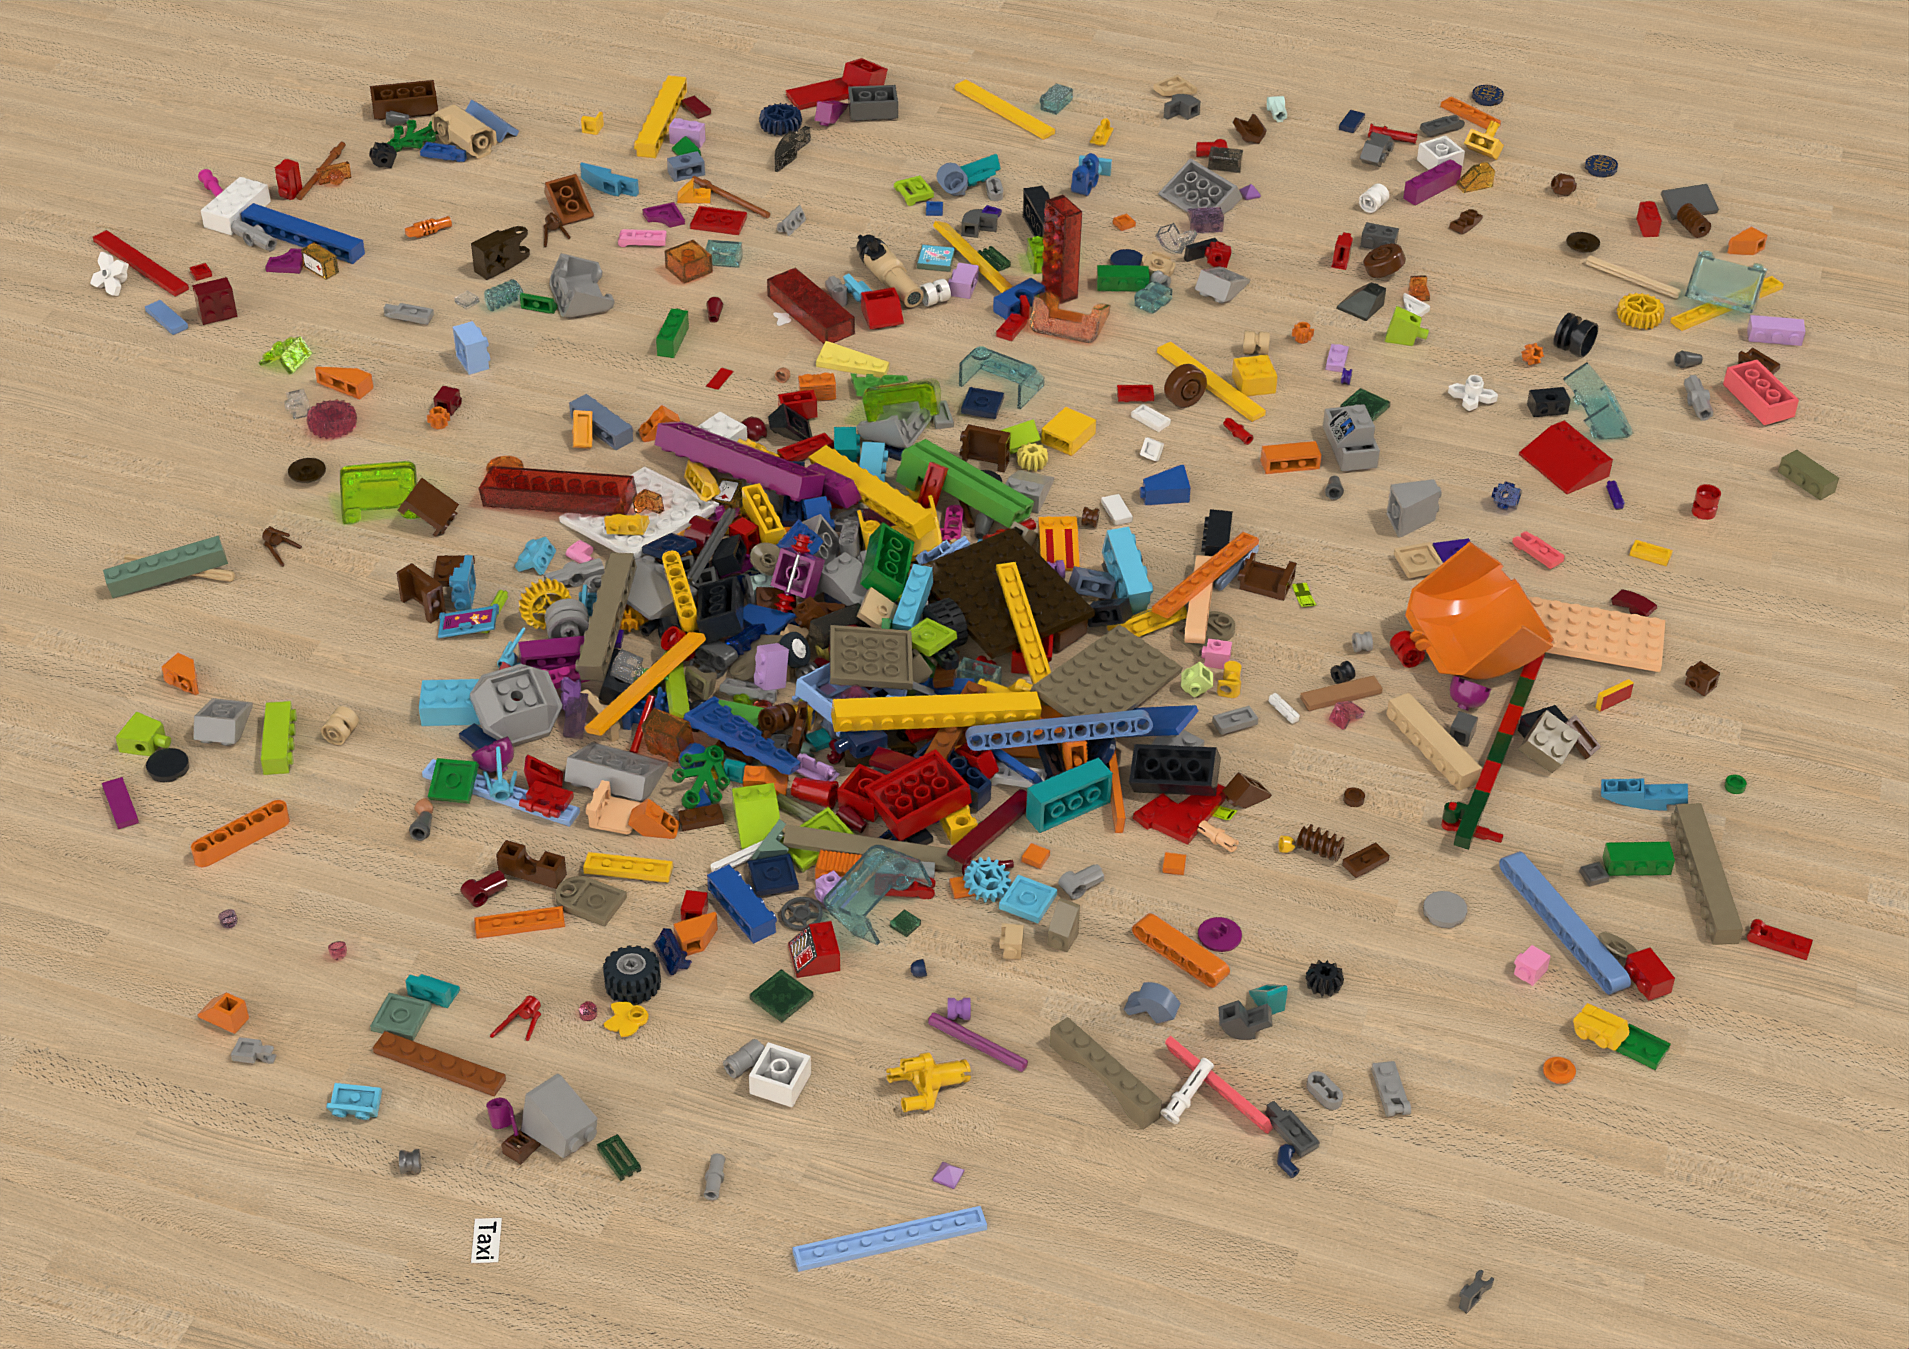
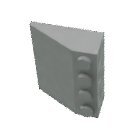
[1158,158,1242,224]
[600,556,699,620]
[564,742,669,802]

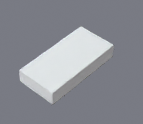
[1131,404,1171,432]
[1101,494,1133,525]

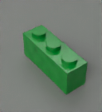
[1096,265,1149,292]
[656,308,689,358]
[1602,842,1675,876]

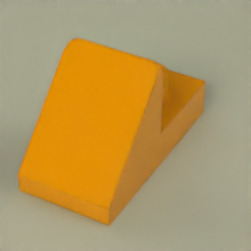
[677,178,711,203]

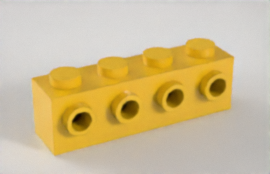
[742,483,786,545]

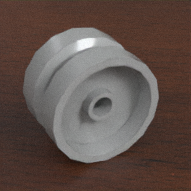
[544,598,589,639]

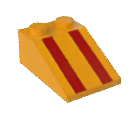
[1038,516,1080,571]

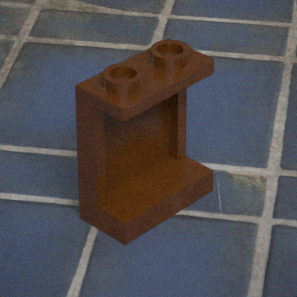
[960,424,1011,473]
[397,478,459,537]
[1238,552,1297,601]
[396,563,446,623]

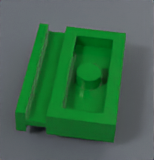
[1616,1023,1671,1071]

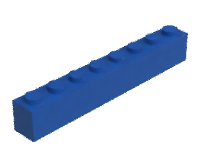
[241,203,365,264]

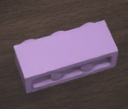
[1747,315,1805,346]

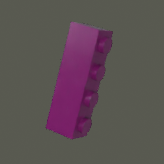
[1403,159,1462,206]
[807,463,862,509]
[518,636,585,670]

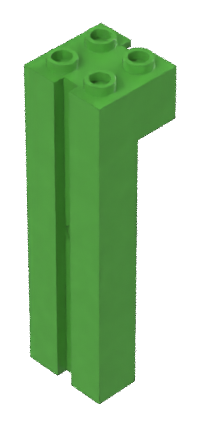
[896,439,1034,529]

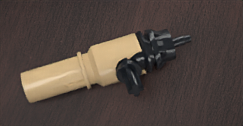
[856,234,924,308]

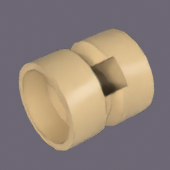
[1243,331,1270,355]
[321,706,359,745]

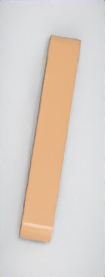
[1184,555,1214,644]

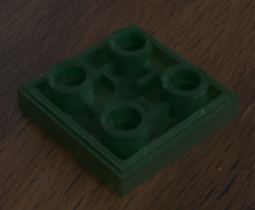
[1340,388,1391,421]
[749,969,814,1023]

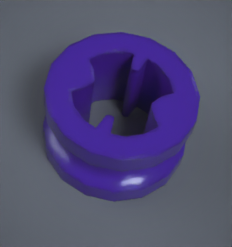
[1341,368,1353,385]

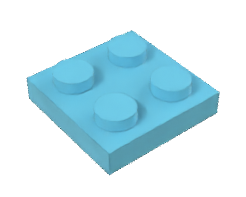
[999,875,1057,924]

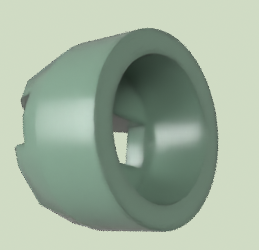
[800,742,816,758]

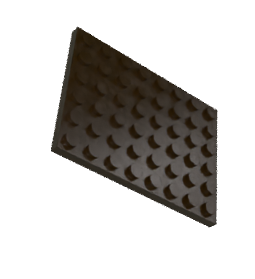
[921,528,1095,659]

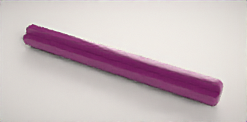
[928,1012,1028,1072]

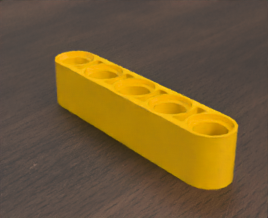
[662,550,698,632]

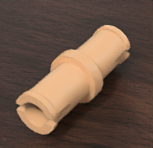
[1197,820,1239,852]

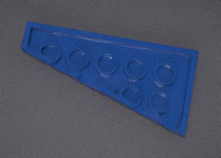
[683,696,801,775]

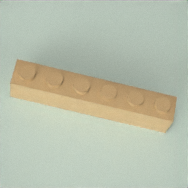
[1387,692,1482,791]

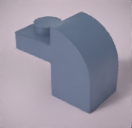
[1124,982,1181,1024]

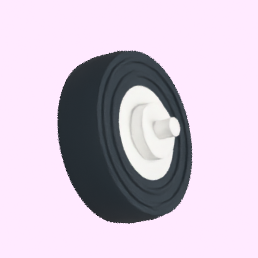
[780,632,811,668]

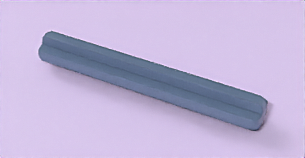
[1214,545,1259,591]

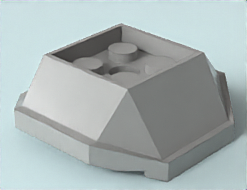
[470,664,562,747]

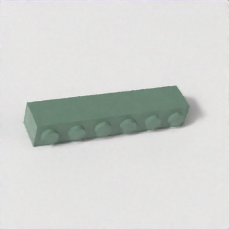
[103,535,228,598]

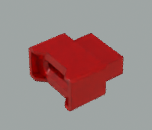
[1331,232,1353,270]

